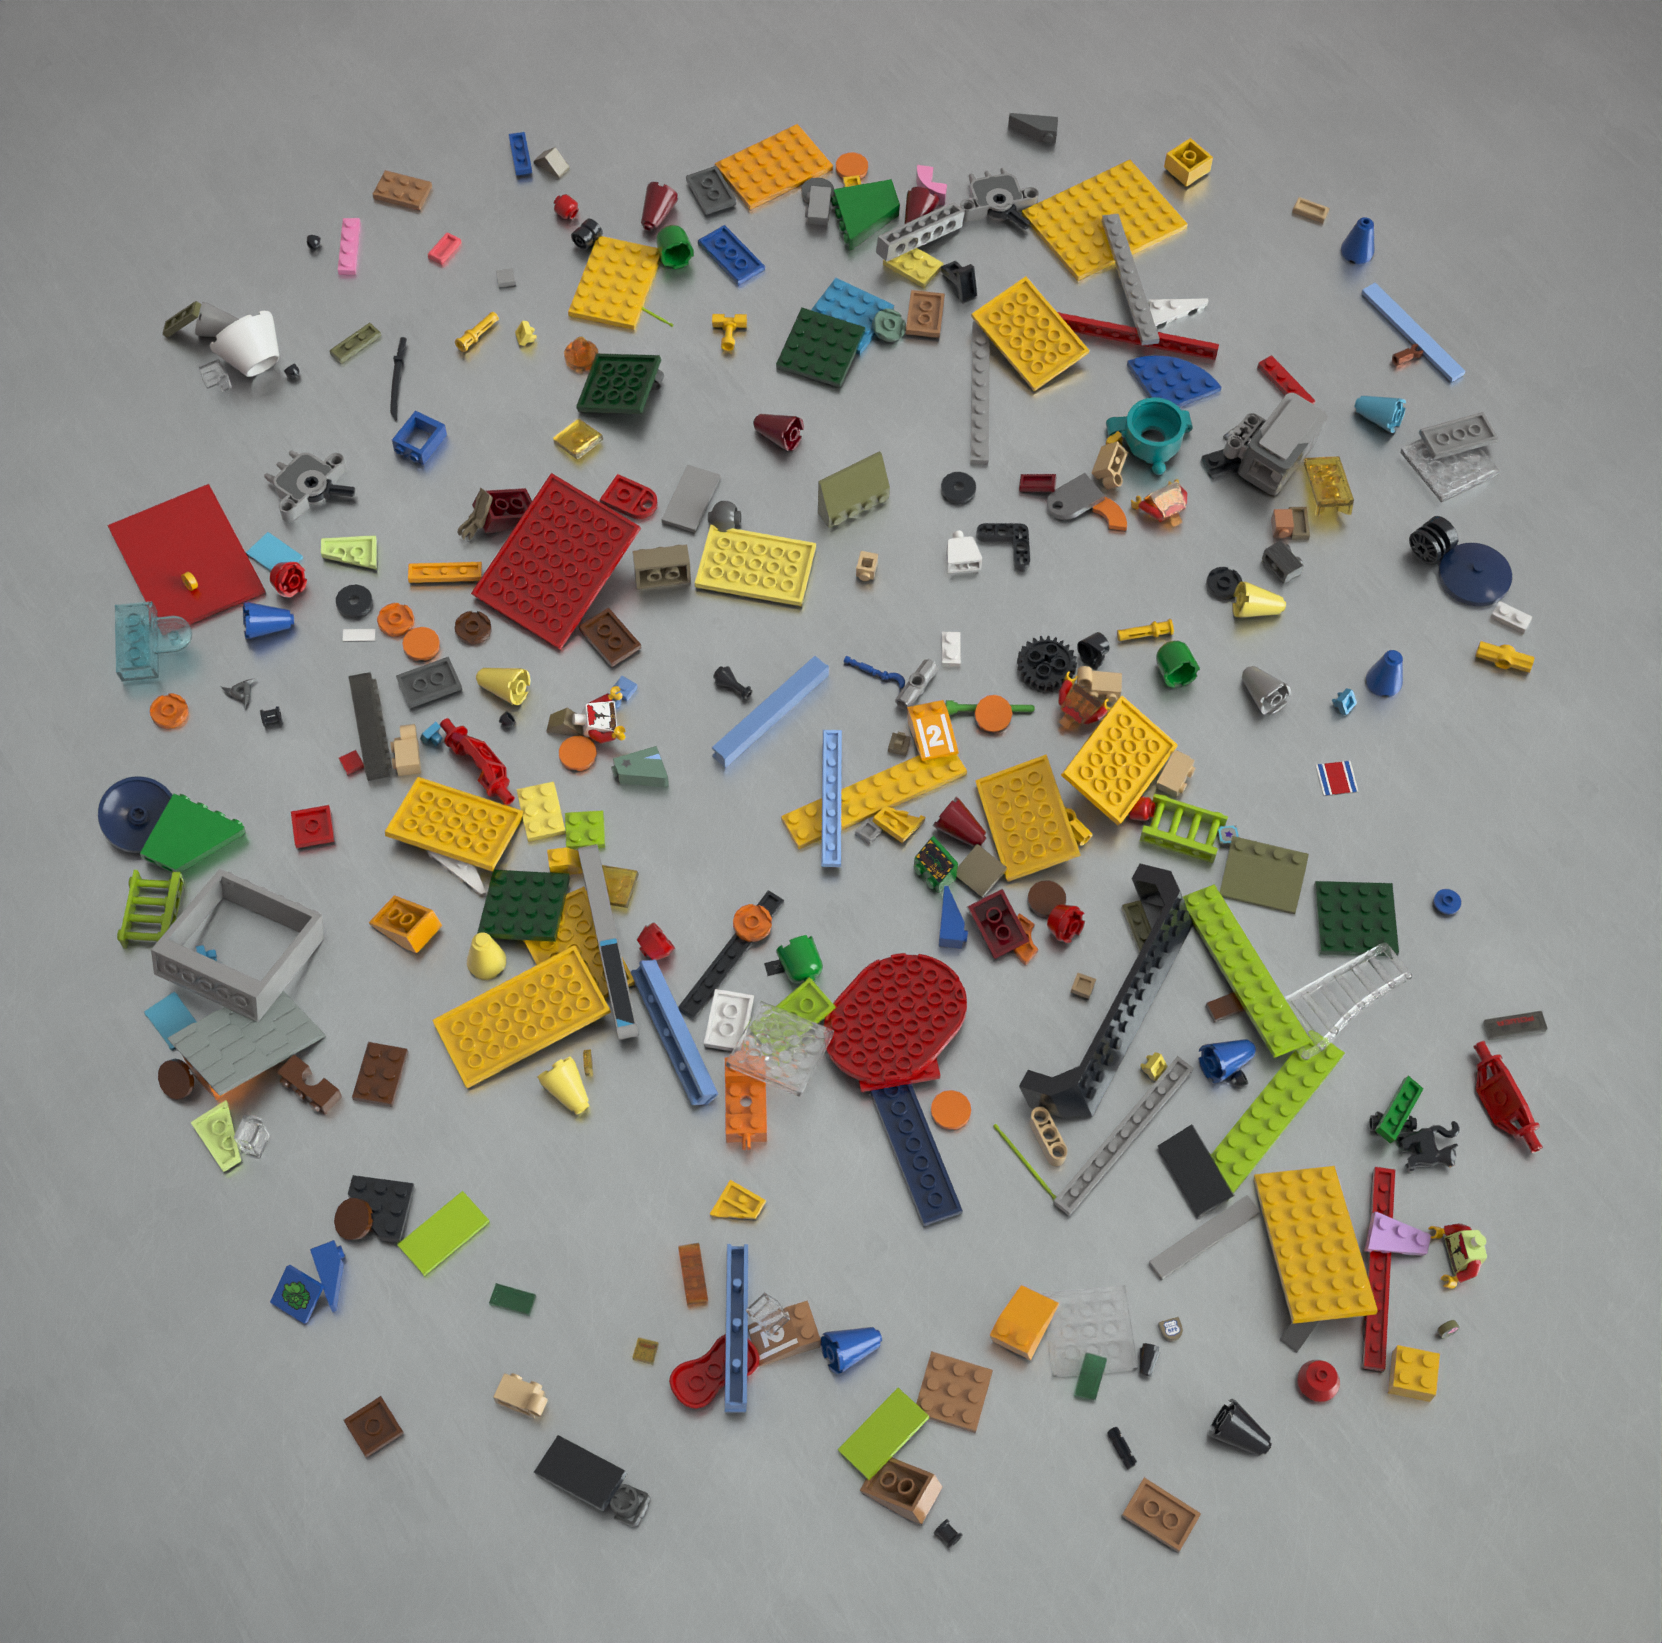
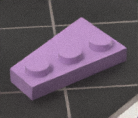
[1364,1212,1431,1256]

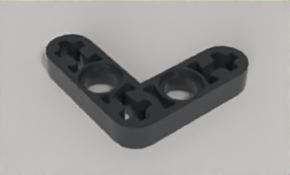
[976,523,1030,572]

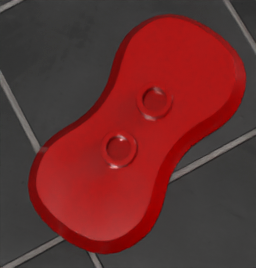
[669,1334,760,1408]

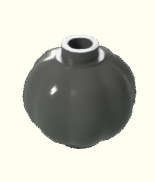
[708,501,742,532]

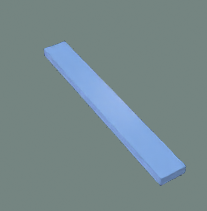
[1361,283,1465,382]
[821,730,842,867]

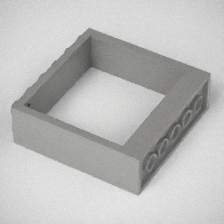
[151,869,323,1022]

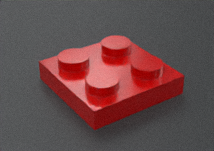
[291,805,335,848]

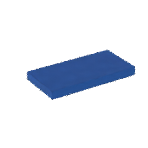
[698,225,765,286]

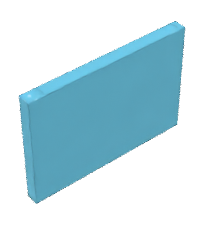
[246,532,303,572]
[144,992,197,1051]

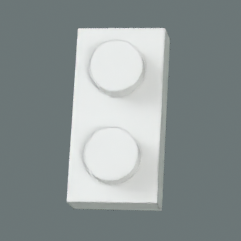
[1490,601,1533,634]
[942,632,961,667]

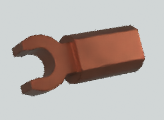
[1392,344,1423,366]

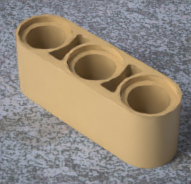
[1029,1107,1068,1167]

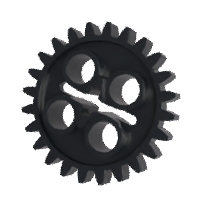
[1017,636,1077,691]

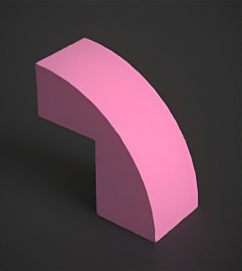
[916,165,947,205]

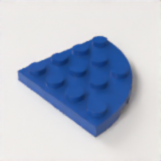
[1127,356,1222,408]

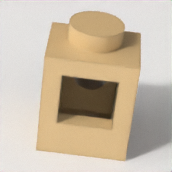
[856,551,878,581]

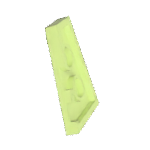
[321,535,377,570]
[190,1100,241,1172]

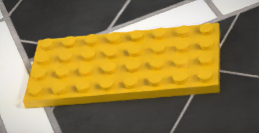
[432,945,611,1089]
[1253,1166,1377,1324]

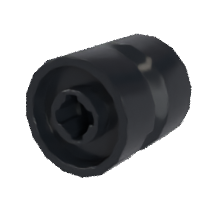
[571,218,603,251]

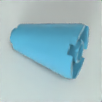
[1354,396,1406,433]

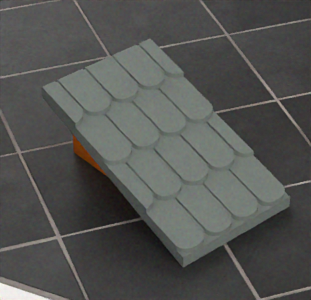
[168,991,325,1101]

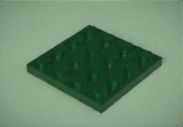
[776,307,866,388]
[576,353,661,414]
[477,870,570,942]
[1314,881,1399,956]

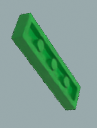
[1375,1075,1424,1144]

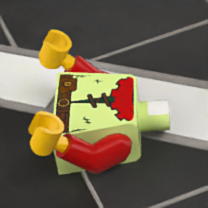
[1428,1223,1487,1289]

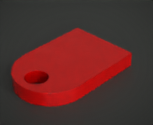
[600,474,658,519]

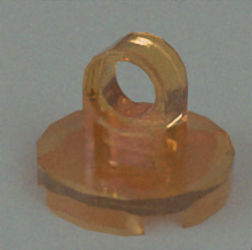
[564,337,598,371]

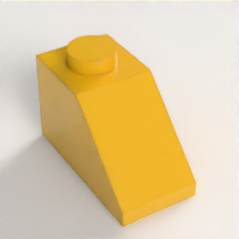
[547,847,583,875]

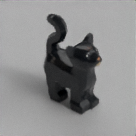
[1396,1121,1460,1174]

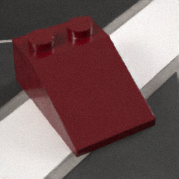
[472,488,532,533]
[967,889,1029,959]

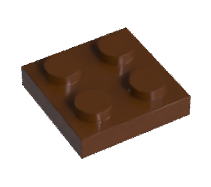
[343,1396,404,1458]

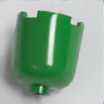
[656,225,694,269]
[1156,641,1200,688]
[776,935,823,984]

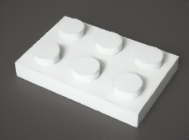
[704,989,754,1053]

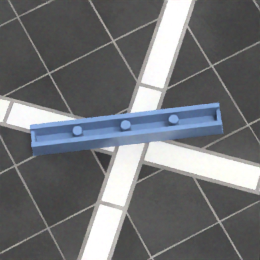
[712,656,829,768]
[631,959,718,1106]
[725,1244,748,1412]

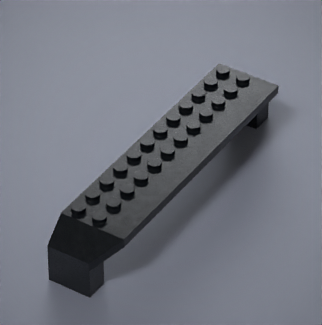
[1019,863,1193,1117]

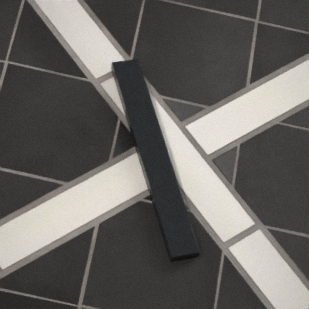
[678,890,784,1020]

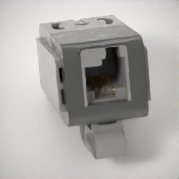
[1223,393,1328,495]

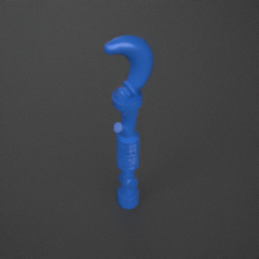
[844,656,905,689]

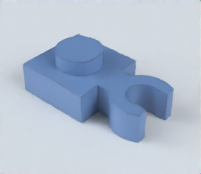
[612,676,638,709]

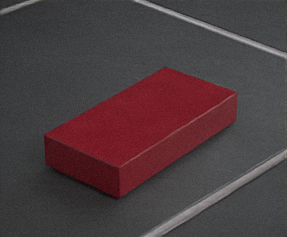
[1019,474,1057,492]

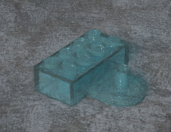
[115,601,192,682]

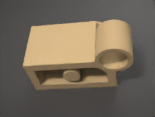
[1091,441,1128,489]
[1077,666,1122,702]
[390,724,421,776]
[1156,750,1196,798]
[493,1373,548,1419]

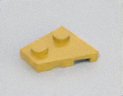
[872,806,926,843]
[710,1180,766,1219]

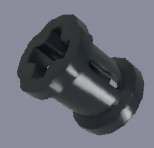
[260,706,283,726]
[934,1519,963,1549]

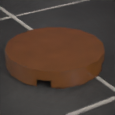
[454,611,492,645]
[1027,880,1066,918]
[158,1058,194,1100]
[334,1198,373,1240]

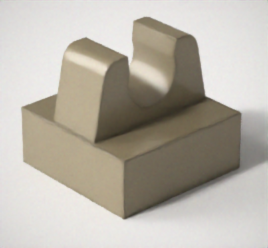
[888,731,911,756]

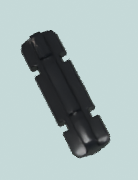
[1107,1427,1137,1469]

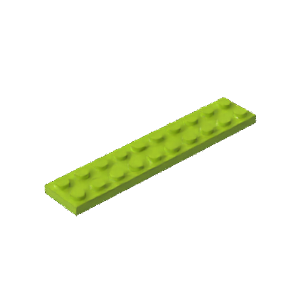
[1183,884,1310,1058]
[1211,1029,1345,1201]

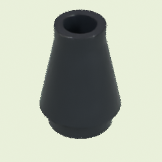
[1139,1343,1160,1377]

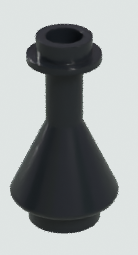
[713,666,753,700]
[1369,1111,1417,1136]

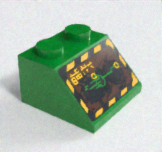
[913,836,958,893]

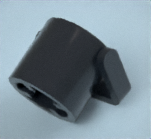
[1077,632,1110,670]

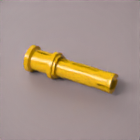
[455,312,499,352]
[1117,619,1174,642]

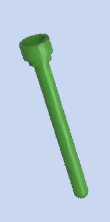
[945,700,1035,715]

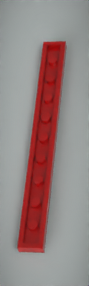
[1057,312,1219,360]
[1362,1167,1396,1372]

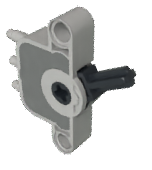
[960,168,1039,230]
[264,450,355,522]

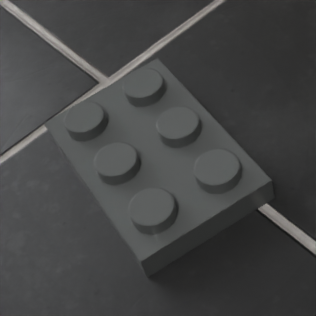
[686,166,736,215]
[396,656,462,709]

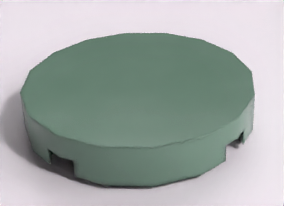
[872,308,906,342]

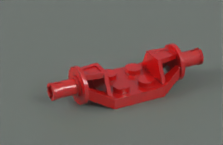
[440,718,515,805]
[1473,1041,1543,1153]

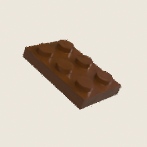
[579,607,642,667]
[352,1042,408,1107]

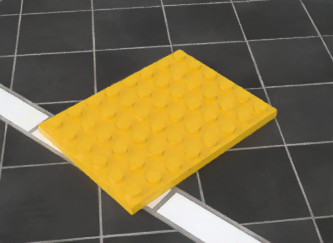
[1021,159,1188,281]

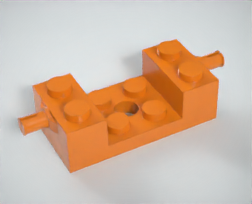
[725,1044,767,1150]

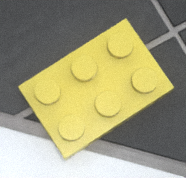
[883,248,944,288]
[516,781,566,842]

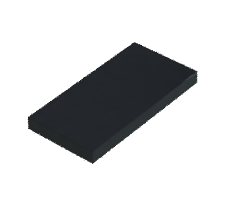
[1158,1124,1235,1217]
[534,1435,628,1512]

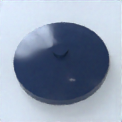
[1439,543,1512,607]
[98,776,172,853]

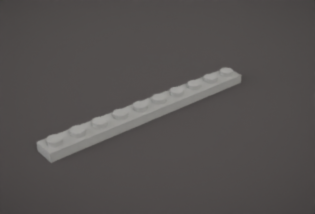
[1102,214,1159,345]
[971,321,990,465]
[1053,1056,1194,1216]

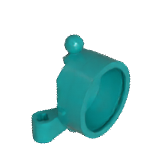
[1106,397,1193,475]

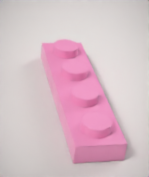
[338,218,361,275]

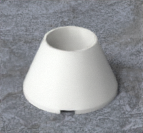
[210,311,280,377]

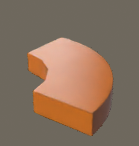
[1092,497,1127,531]
[1013,913,1038,965]

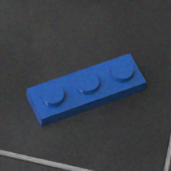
[509,132,532,175]

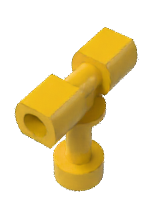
[712,314,747,351]

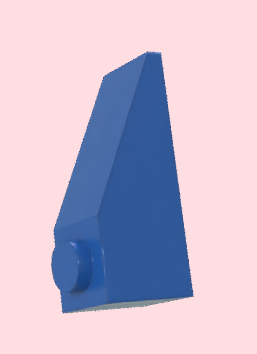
[939,886,968,949]
[310,1240,345,1313]

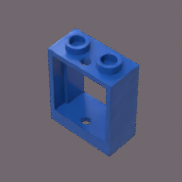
[392,410,447,465]

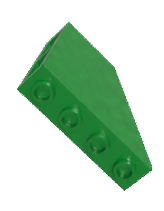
[831,179,900,250]
[140,793,245,873]

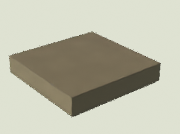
[956,844,1007,898]

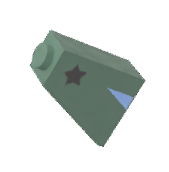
[611,746,669,787]

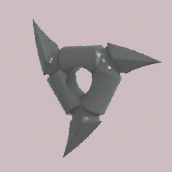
[220,678,257,709]

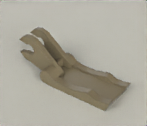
[457,487,493,540]

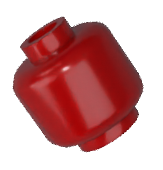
[554,194,579,220]
[1128,796,1155,821]

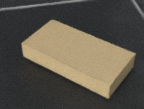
[1292,197,1330,223]

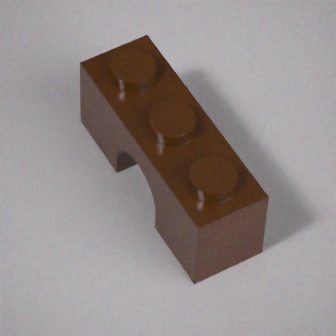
[277,1055,342,1115]

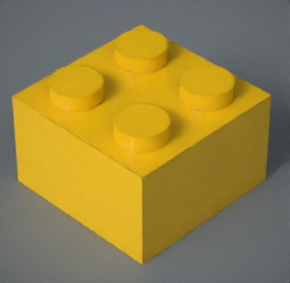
[1164,138,1213,187]
[1388,1345,1440,1402]

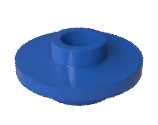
[1434,889,1461,914]

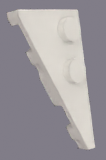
[1148,299,1208,328]
[427,850,487,897]

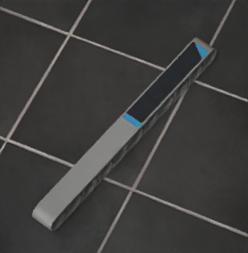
[578,844,639,1040]

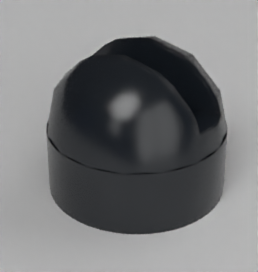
[306,235,321,249]
[284,363,300,379]
[499,711,516,728]
[1231,1069,1248,1087]

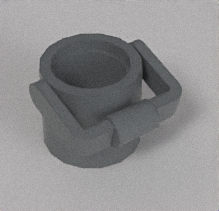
[610,1484,650,1527]

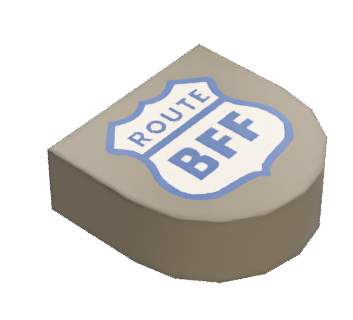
[1158,1317,1183,1342]

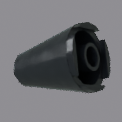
[1209,1399,1272,1456]

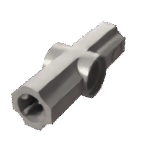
[895,659,938,710]

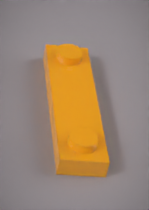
[408,562,482,583]

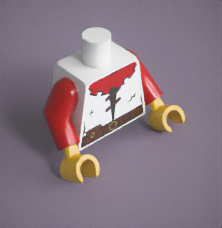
[572,686,626,743]

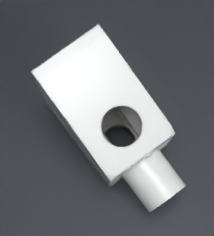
[947,531,982,574]

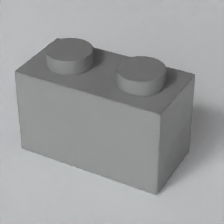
[805,186,831,226]

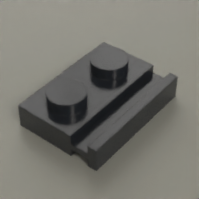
[1201,449,1241,479]

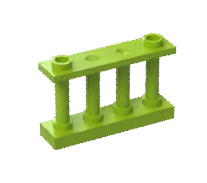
[1139,794,1228,863]
[117,869,184,949]

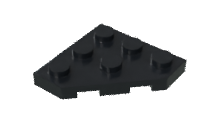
[348,1175,414,1243]

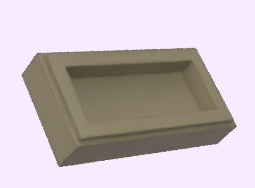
[1288,507,1310,540]

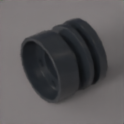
[1409,516,1459,564]

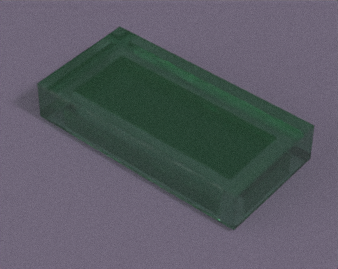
[489,1283,537,1316]
[1074,1352,1107,1401]

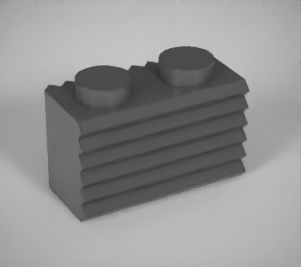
[1262,540,1304,583]

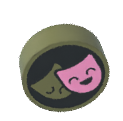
[1437,1320,1460,1338]

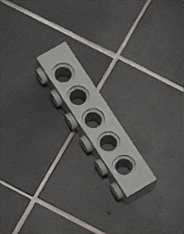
[876,202,965,262]

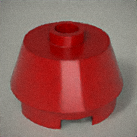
[270,562,307,597]
[1047,904,1085,943]
[637,922,675,961]
[1297,1360,1340,1402]

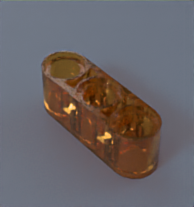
[678,1243,708,1305]

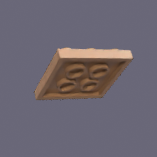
[916,1351,993,1433]

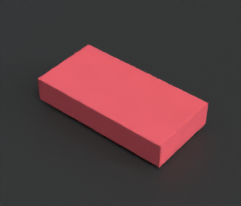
[427,232,461,265]

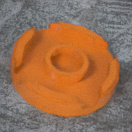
[836,152,868,179]
[377,603,415,637]
[402,627,440,661]
[150,693,189,729]
[975,695,1012,732]
[559,736,597,771]
[733,904,772,942]
[931,1090,971,1130]

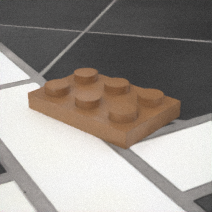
[372,170,432,211]
[906,290,945,338]
[1122,1477,1201,1553]

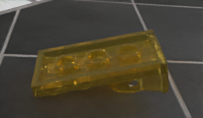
[1304,456,1354,517]

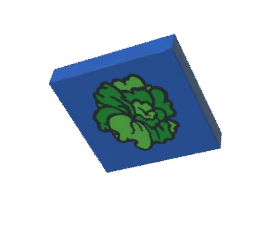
[270,1265,325,1324]

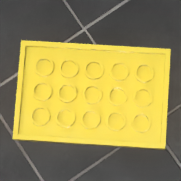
[695,525,816,606]

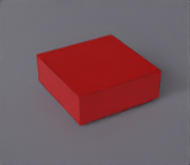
[339,750,365,775]

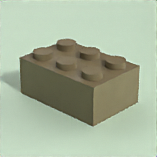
[633,544,691,590]

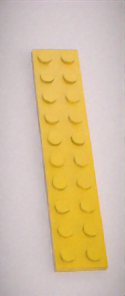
[781,754,967,850]

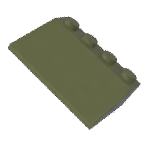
[818,451,890,528]
[1220,836,1309,914]

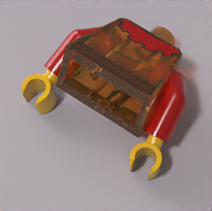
[1131,479,1187,527]
[1058,672,1113,729]

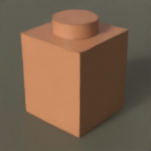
[1271,509,1294,538]

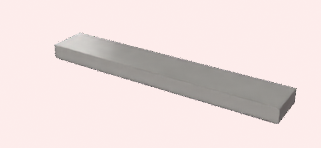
[1149,1195,1260,1280]

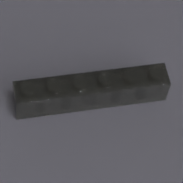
[348,672,393,781]

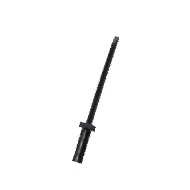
[390,337,407,421]

